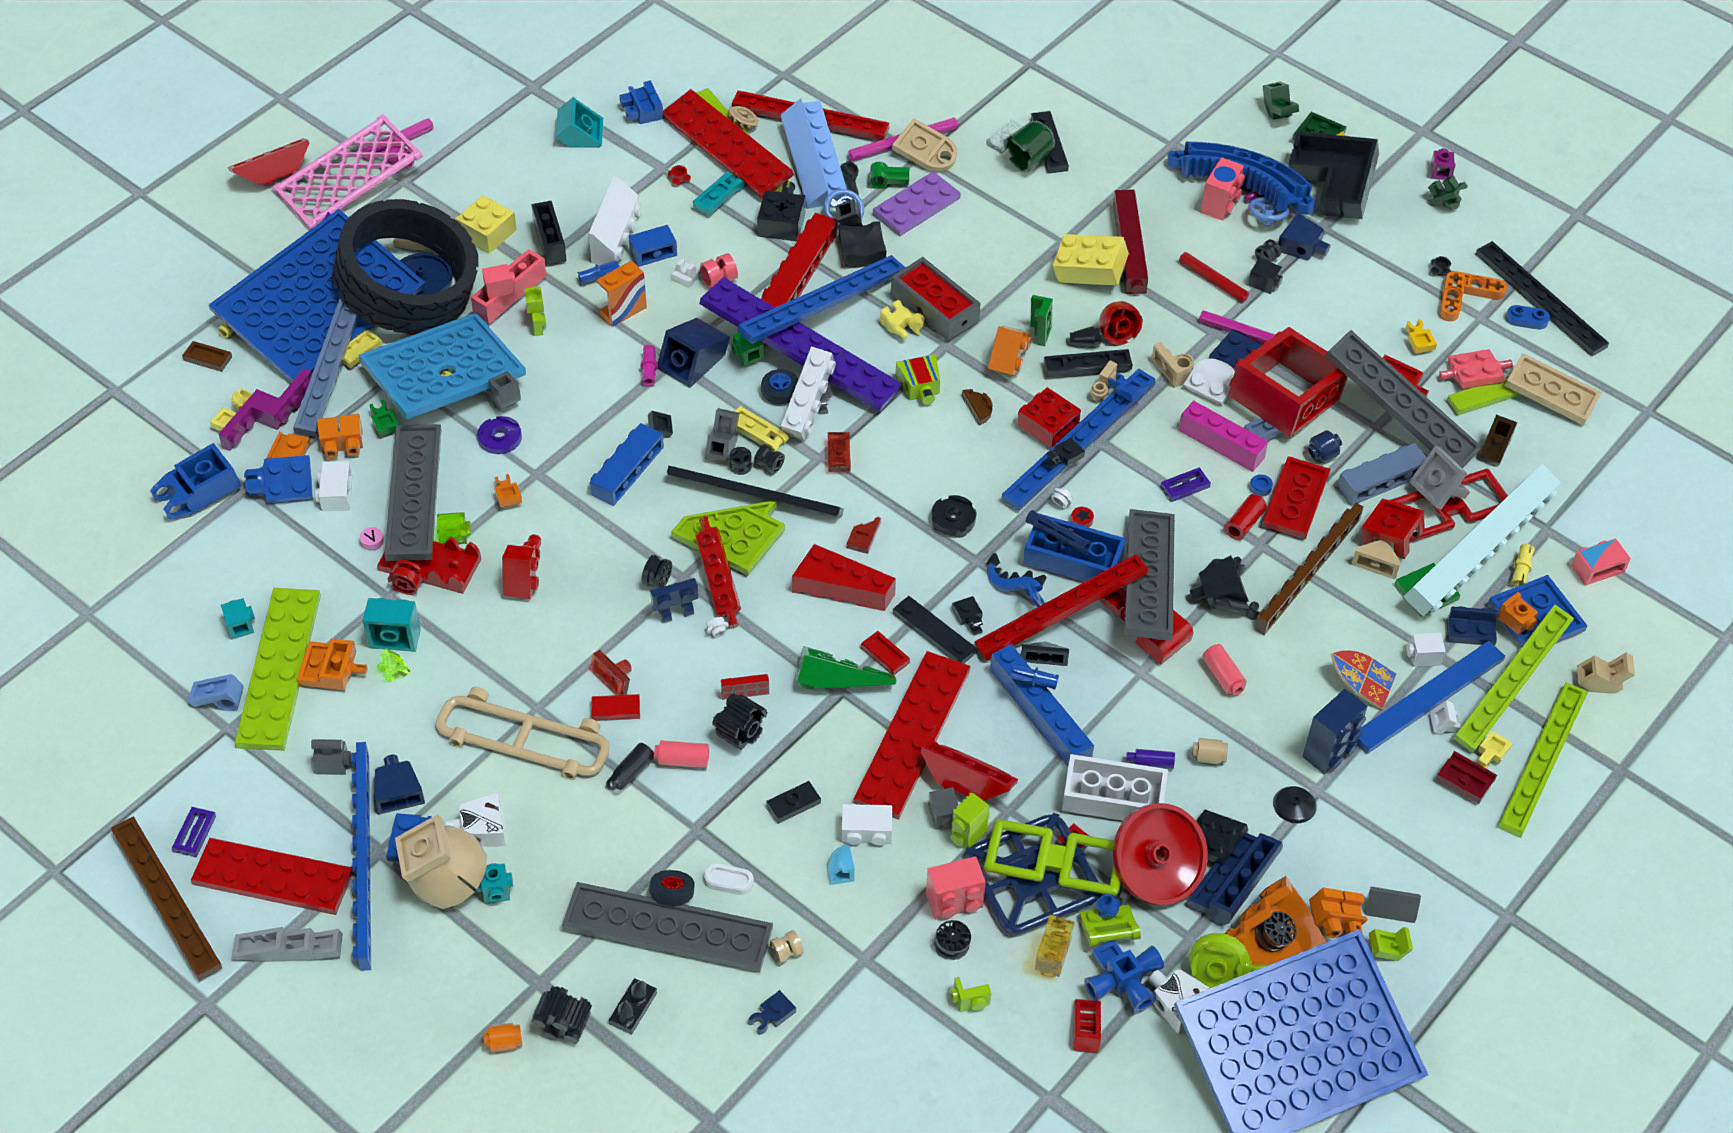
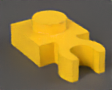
[1406,319,1437,354]

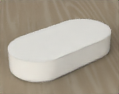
[704,864,754,895]

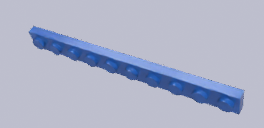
[737,255,906,344]
[1001,368,1156,511]
[352,742,371,971]

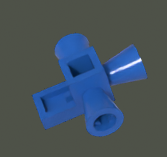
[1084,940,1164,1013]

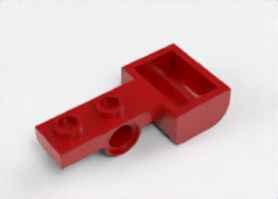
[1100,588,1194,664]

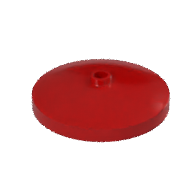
[1113,803,1208,905]

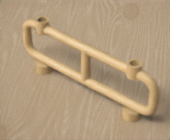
[436,687,610,780]

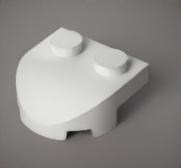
[1184,359,1235,406]

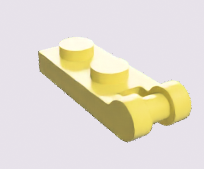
[734,406,789,451]

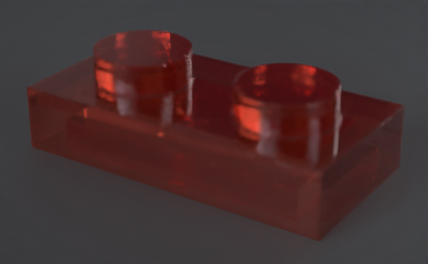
[827,432,851,472]

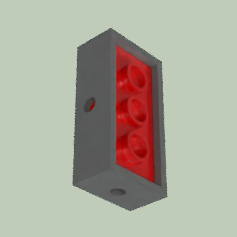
[891,257,981,341]

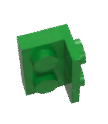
[1030,295,1053,346]

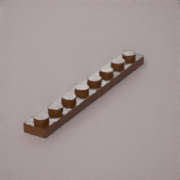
[1256,503,1364,636]
[111,816,223,981]

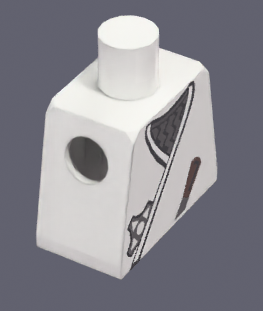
[446,793,506,847]
[1148,969,1210,1034]

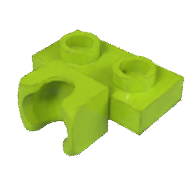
[524,286,546,336]

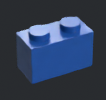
[629,224,677,267]

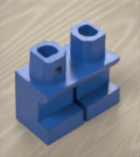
[619,80,663,124]

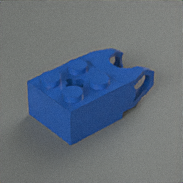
[150,443,242,519]

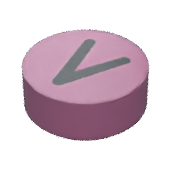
[360,527,384,550]

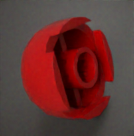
[1099,301,1143,345]

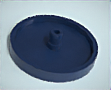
[400,253,453,295]

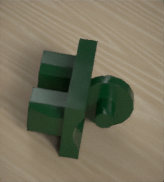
[1428,175,1468,210]

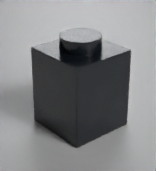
[1248,258,1283,294]

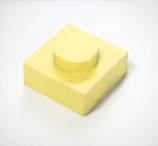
[210,407,236,431]

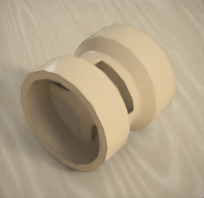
[769,930,804,964]

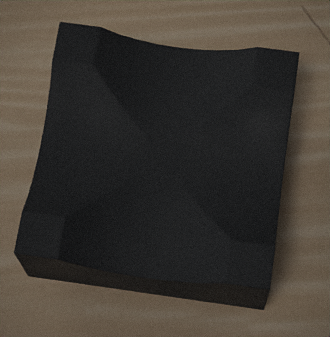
[839,221,887,267]

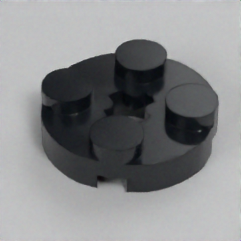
[931,495,977,538]

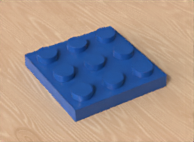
[1488,575,1588,647]

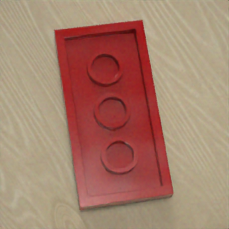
[1262,456,1331,539]

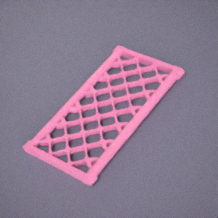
[272,114,423,229]

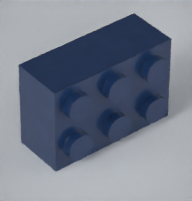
[1302,689,1368,775]

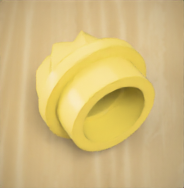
[231,389,252,410]

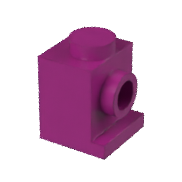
[1431,148,1456,180]

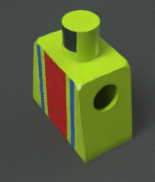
[895,354,940,404]

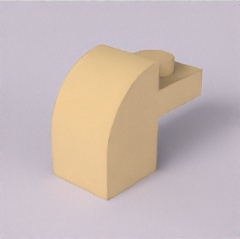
[1577,652,1635,693]

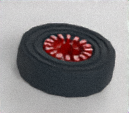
[649,870,695,905]

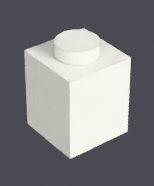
[1407,633,1446,667]

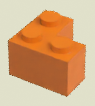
[988,326,1031,375]

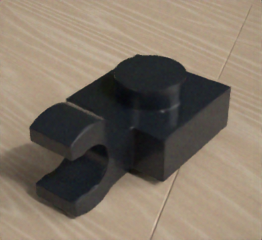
[1045,438,1085,469]
[952,596,983,635]

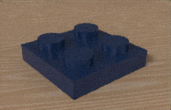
[1209,330,1262,371]

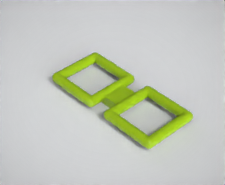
[984,819,1120,896]

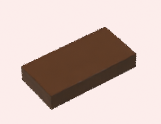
[182,341,232,372]

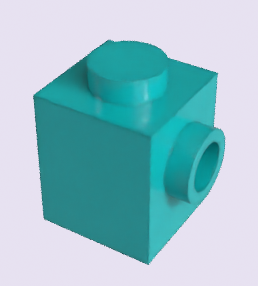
[221,598,255,640]

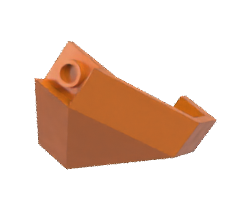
[1225,876,1327,965]

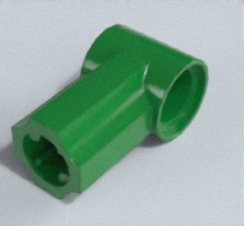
[870,161,910,189]

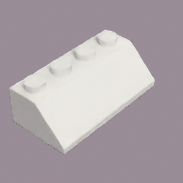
[589,176,642,265]

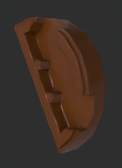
[962,389,993,425]

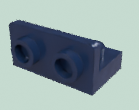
[1447,606,1498,646]

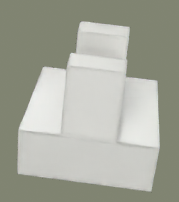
[672,259,701,288]
[1430,701,1461,734]

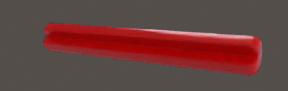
[1179,252,1249,302]

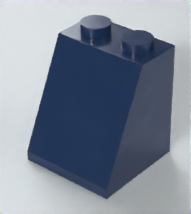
[658,318,730,387]

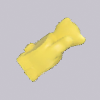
[879,300,925,339]

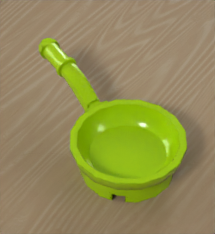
[1189,933,1268,988]

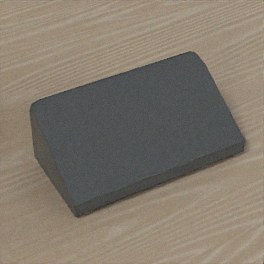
[1365,886,1421,923]

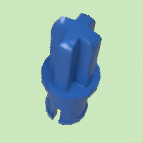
[578,260,620,285]
[1010,664,1059,690]

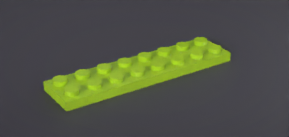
[235,588,321,751]

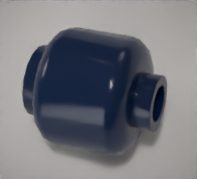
[1307,430,1342,463]

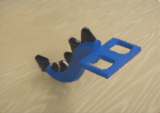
[986,553,1047,607]

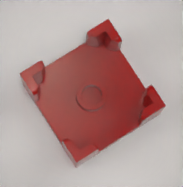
[1362,498,1425,559]

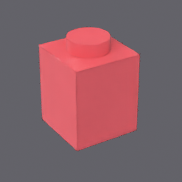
[482,264,516,299]

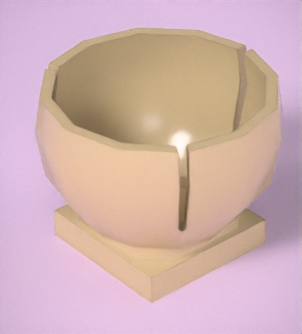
[395,814,487,909]

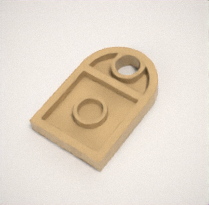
[892,118,957,172]

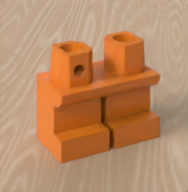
[317,414,363,459]
[1309,887,1368,938]

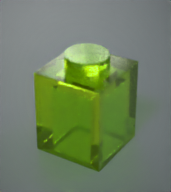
[437,512,471,544]

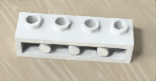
[781,347,836,441]

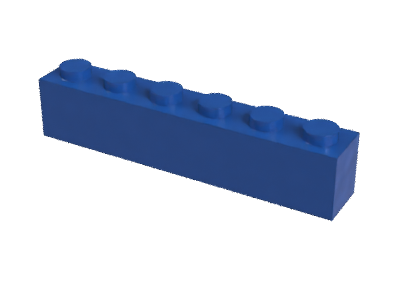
[990,644,1094,767]

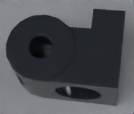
[835,199,863,226]

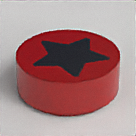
[1071,506,1094,527]

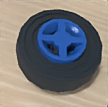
[761,369,798,405]

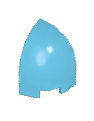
[827,844,855,885]

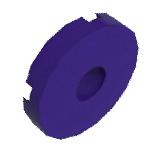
[477,416,522,454]

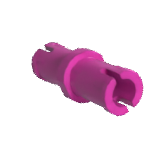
[640,345,658,386]

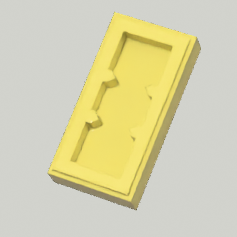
[342,330,382,368]

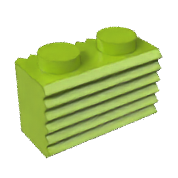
[951,793,990,849]

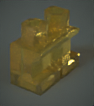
[1035,915,1075,978]

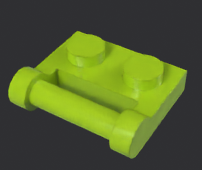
[1080,904,1141,947]

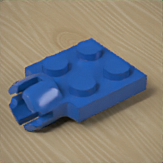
[244,455,313,504]

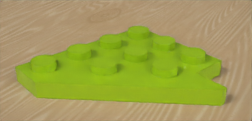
[671,500,785,576]

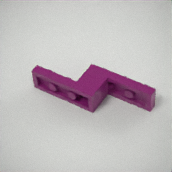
[219,369,312,451]

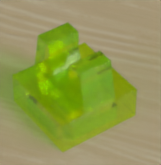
[376,649,411,682]

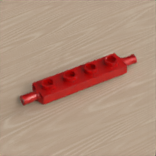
[695,516,741,629]

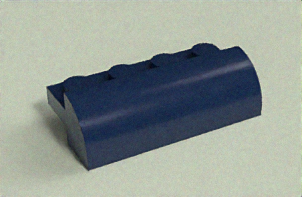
[1188,833,1283,925]

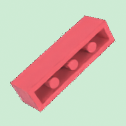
[471,249,547,324]

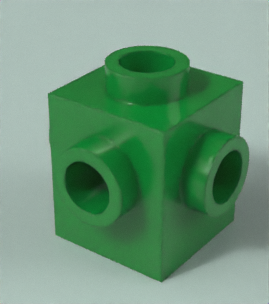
[731,332,764,366]

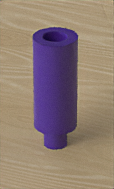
[1126,749,1175,769]

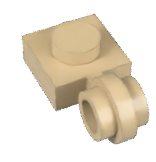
[1090,361,1117,400]

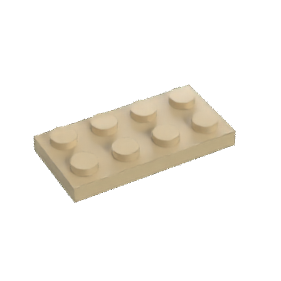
[1504,353,1602,426]

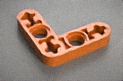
[1440,271,1507,322]

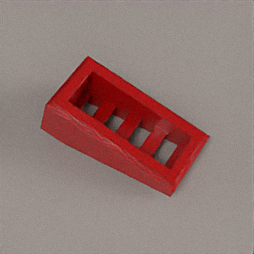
[1073,999,1101,1053]

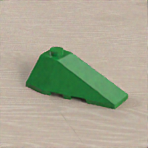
[796,646,896,690]

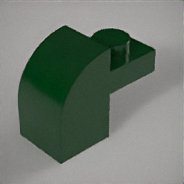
[1262,81,1299,120]

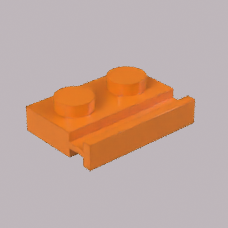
[263,432,311,464]

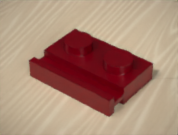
[1436,751,1497,804]

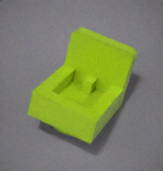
[1369,927,1413,961]
[950,977,991,1012]

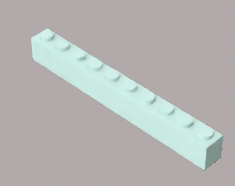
[1403,464,1561,616]

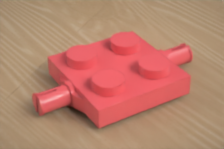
[1439,349,1513,389]

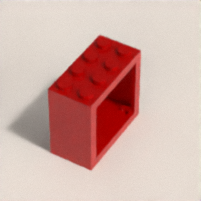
[1228,327,1348,437]

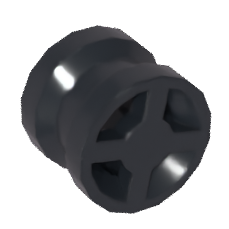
[1255,239,1281,262]
[729,447,752,475]

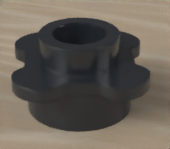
[1430,256,1452,276]

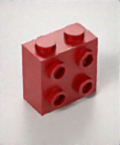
[1018,387,1081,448]

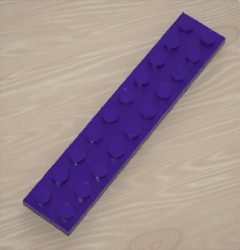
[699,277,903,412]

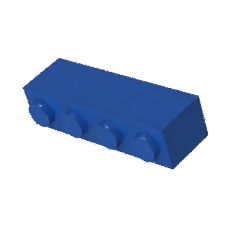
[590,423,664,506]

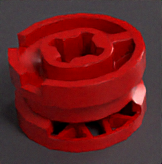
[387,560,425,595]

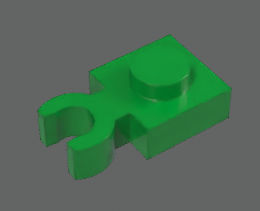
[370,400,400,437]

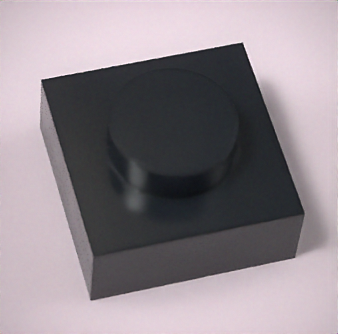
[648,410,673,438]

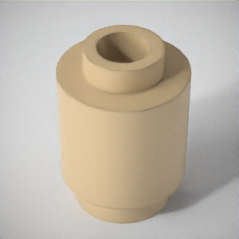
[1192,738,1228,764]

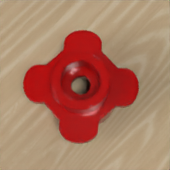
[667,165,691,185]

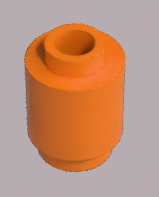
[483,1023,522,1053]

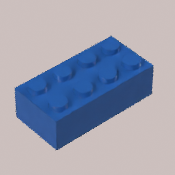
[1023,513,1126,582]

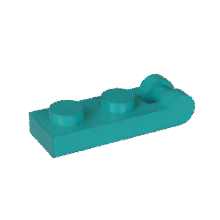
[693,172,745,216]

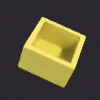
[455,195,517,254]

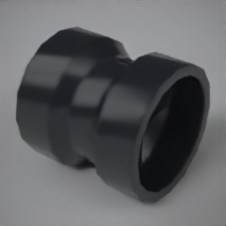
[754,444,785,474]

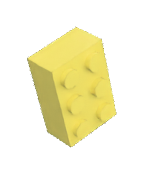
[1053,234,1129,286]

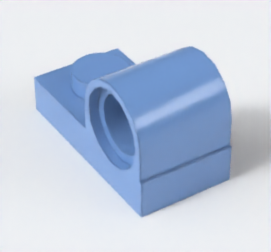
[188,674,244,711]

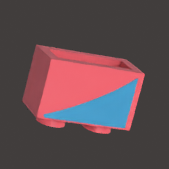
[1571,538,1631,585]

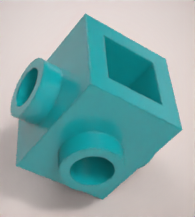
[477,863,513,904]

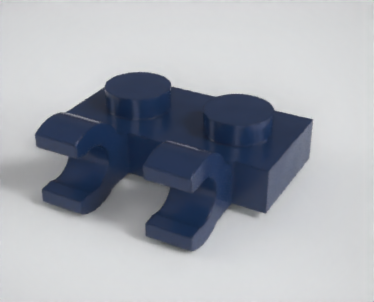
[650,578,699,623]

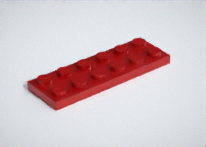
[191,838,353,915]

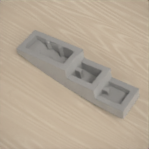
[232,927,343,961]

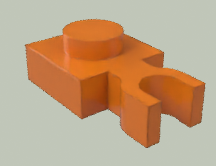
[494,474,522,508]

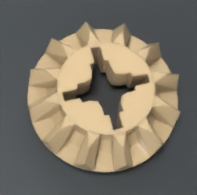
[727,106,759,129]

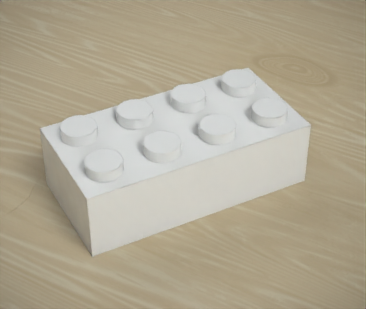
[1062,754,1168,821]

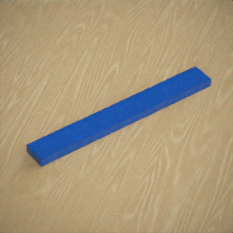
[1356,641,1505,754]

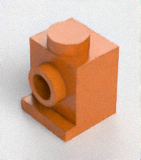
[1497,592,1538,635]

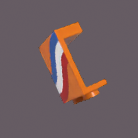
[597,260,647,327]

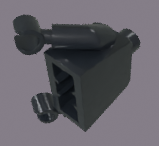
[1190,555,1260,620]

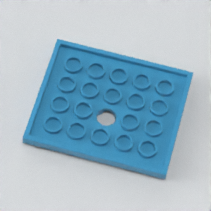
[359,313,526,420]

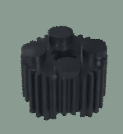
[712,693,768,750]
[531,986,592,1044]

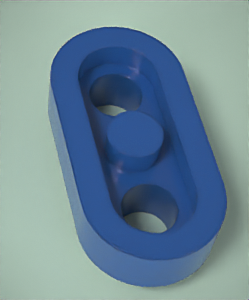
[1506,305,1550,330]

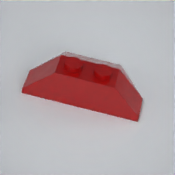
[228,138,310,186]
[921,740,1018,801]

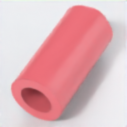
[1202,644,1247,695]
[654,740,710,768]

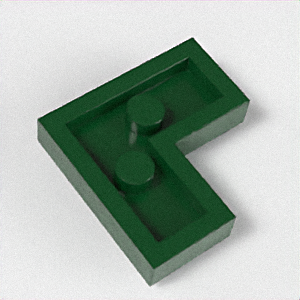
[1292,111,1347,141]

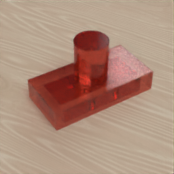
[590,650,632,695]

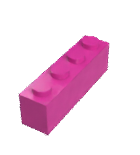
[1179,400,1268,472]

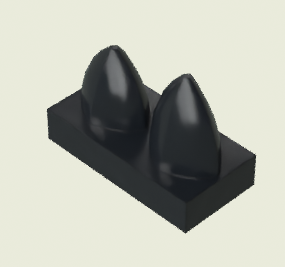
[609,978,657,1035]

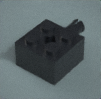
[757,181,806,242]

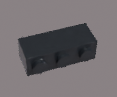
[531,200,567,265]

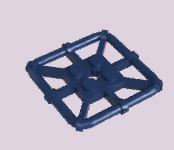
[964,813,1103,937]

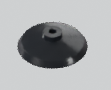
[1273,786,1317,824]

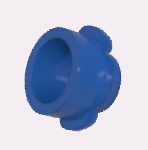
[1096,894,1121,918]

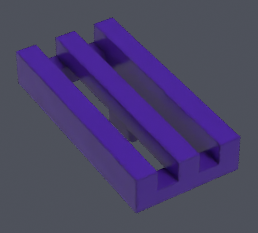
[1160,467,1211,502]
[172,807,216,858]

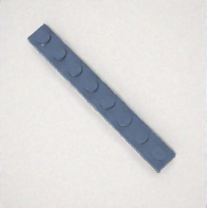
[293,297,359,436]

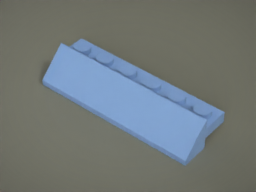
[781,98,847,209]

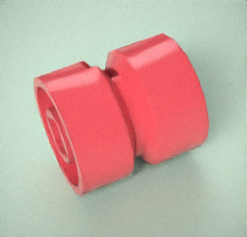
[700,253,738,289]

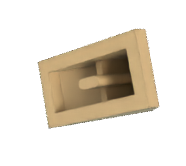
[1351,540,1401,579]

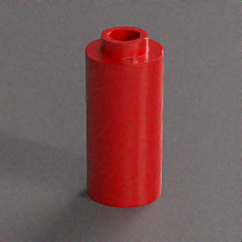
[1224,494,1267,540]

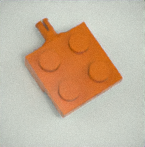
[297,638,368,690]

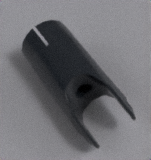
[606,742,654,790]

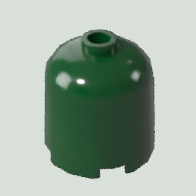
[1003,121,1055,172]

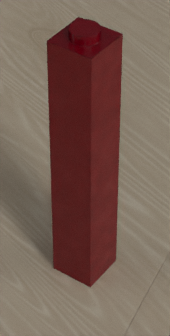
[1113,190,1148,294]

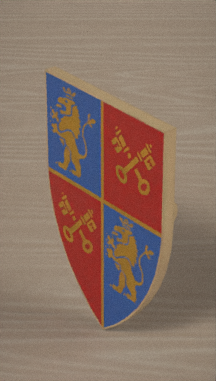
[1330,650,1397,710]

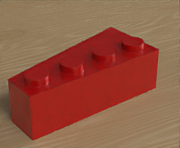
[792,544,896,611]

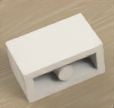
[316,461,353,511]
[842,804,892,845]

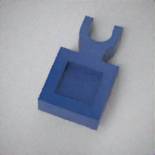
[1108,373,1148,402]

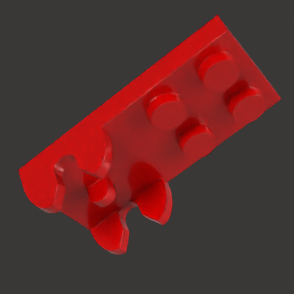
[377,537,481,594]

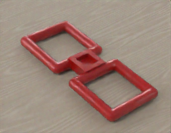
[1390,469,1508,542]

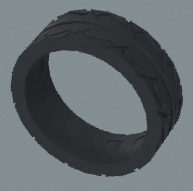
[332,199,479,334]

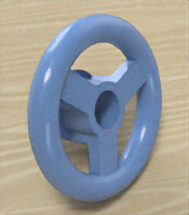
[824,189,864,227]
[1248,197,1289,225]

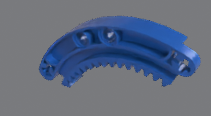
[1167,141,1315,215]

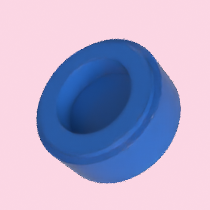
[1250,474,1273,497]

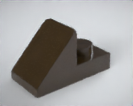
[1479,414,1517,464]

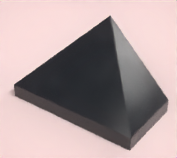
[1021,641,1069,666]

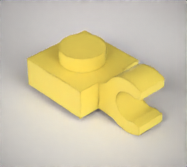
[1478,731,1513,769]

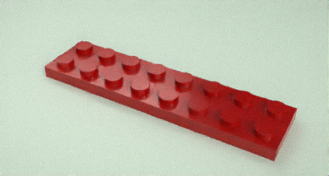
[663,89,794,199]
[854,651,971,820]

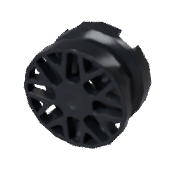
[641,554,672,589]
[1255,911,1297,951]
[934,920,971,960]

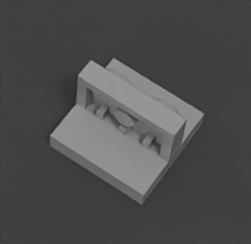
[1409,446,1470,509]

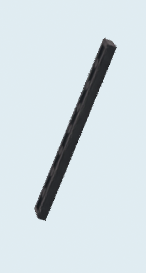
[1476,241,1609,356]
[667,465,844,517]

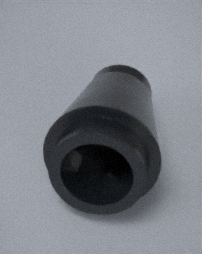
[1070,326,1101,347]

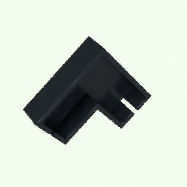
[1288,132,1379,219]

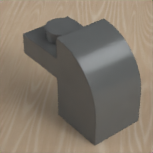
[485,371,521,410]
[705,408,739,461]

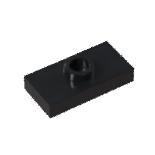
[766,781,821,824]

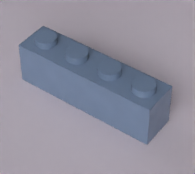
[1337,443,1427,506]

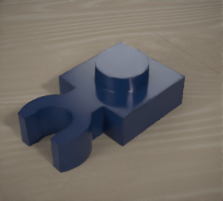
[749,990,796,1035]

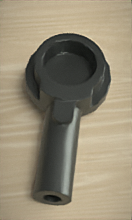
[840,161,859,196]

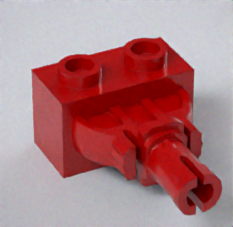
[502,534,541,599]

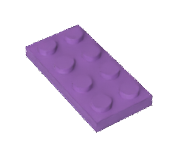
[873,171,961,236]

